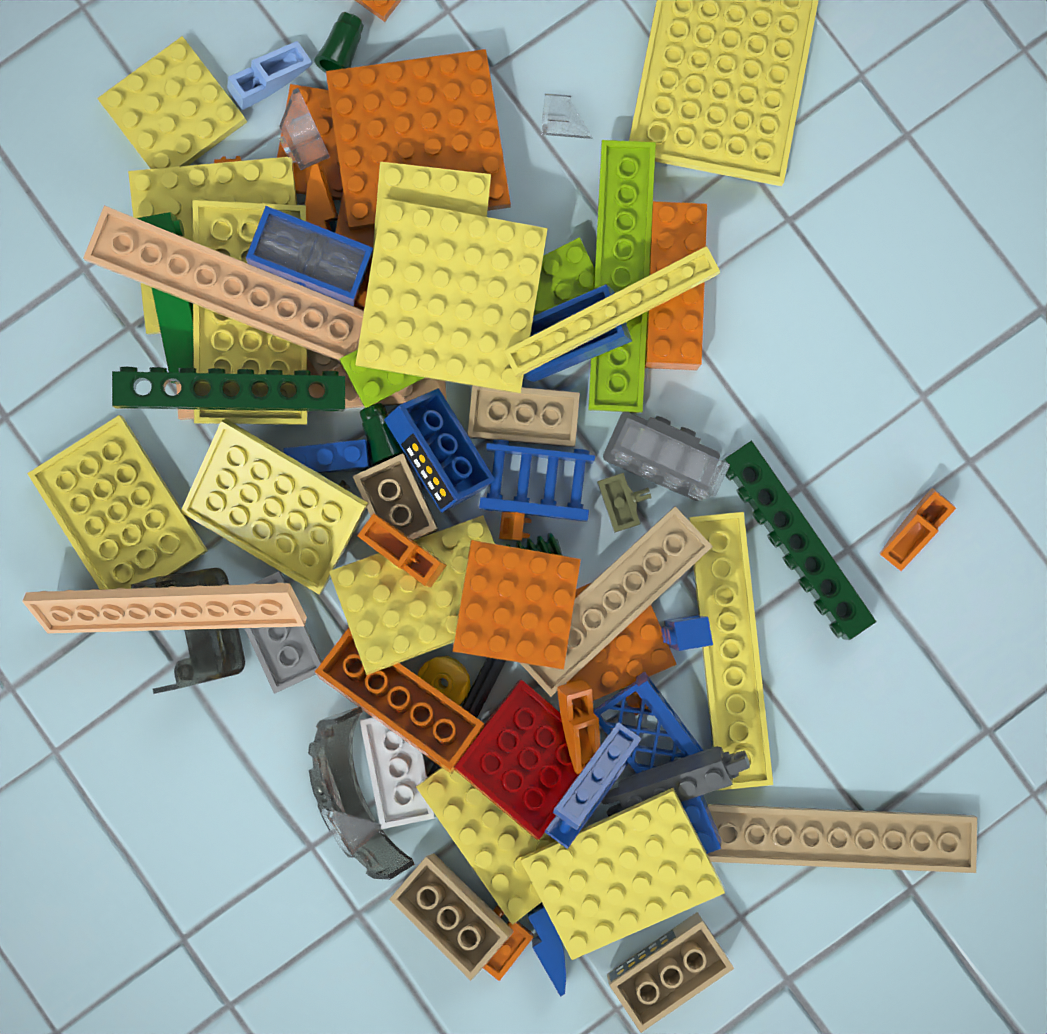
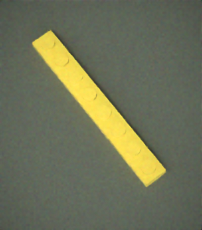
[503,246,720,378]

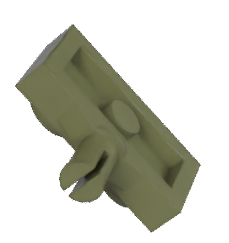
[597,473,652,533]

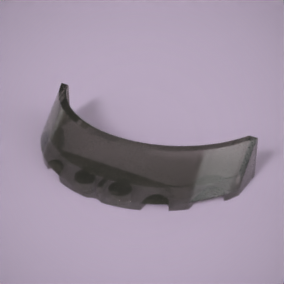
[308,706,414,880]

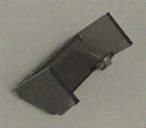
[131,568,245,694]

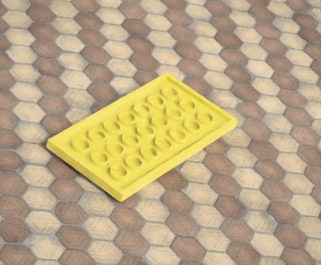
[193,200,307,425]

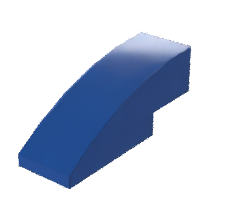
[528,902,566,997]

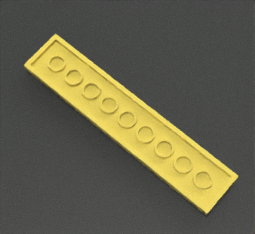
[688,512,773,790]

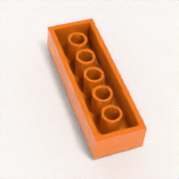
[645,201,707,370]
[315,628,484,774]

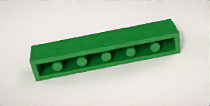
[137,212,194,384]

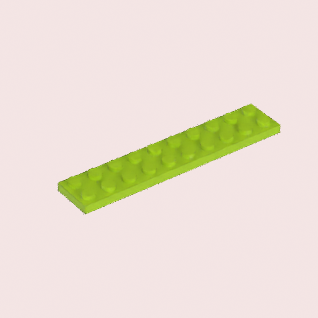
[588,140,656,413]
[339,237,595,408]

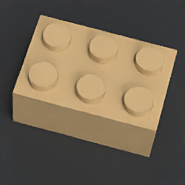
[353,454,439,541]

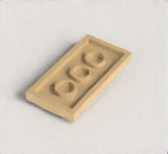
[468,386,580,447]

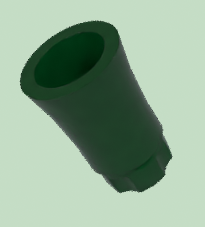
[314,12,364,73]
[360,403,406,467]

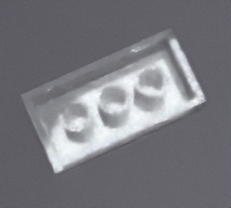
[609,418,730,501]

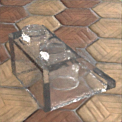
[279,88,330,170]

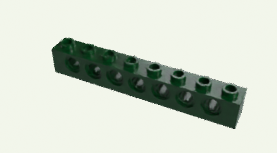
[112,366,345,412]
[720,440,877,640]

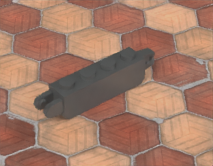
[601,746,750,817]

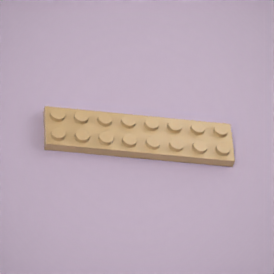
[520,506,713,697]

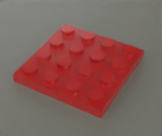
[454,679,580,840]

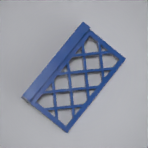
[593,672,704,773]

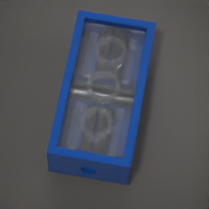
[246,206,373,307]

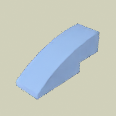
[227,41,312,110]

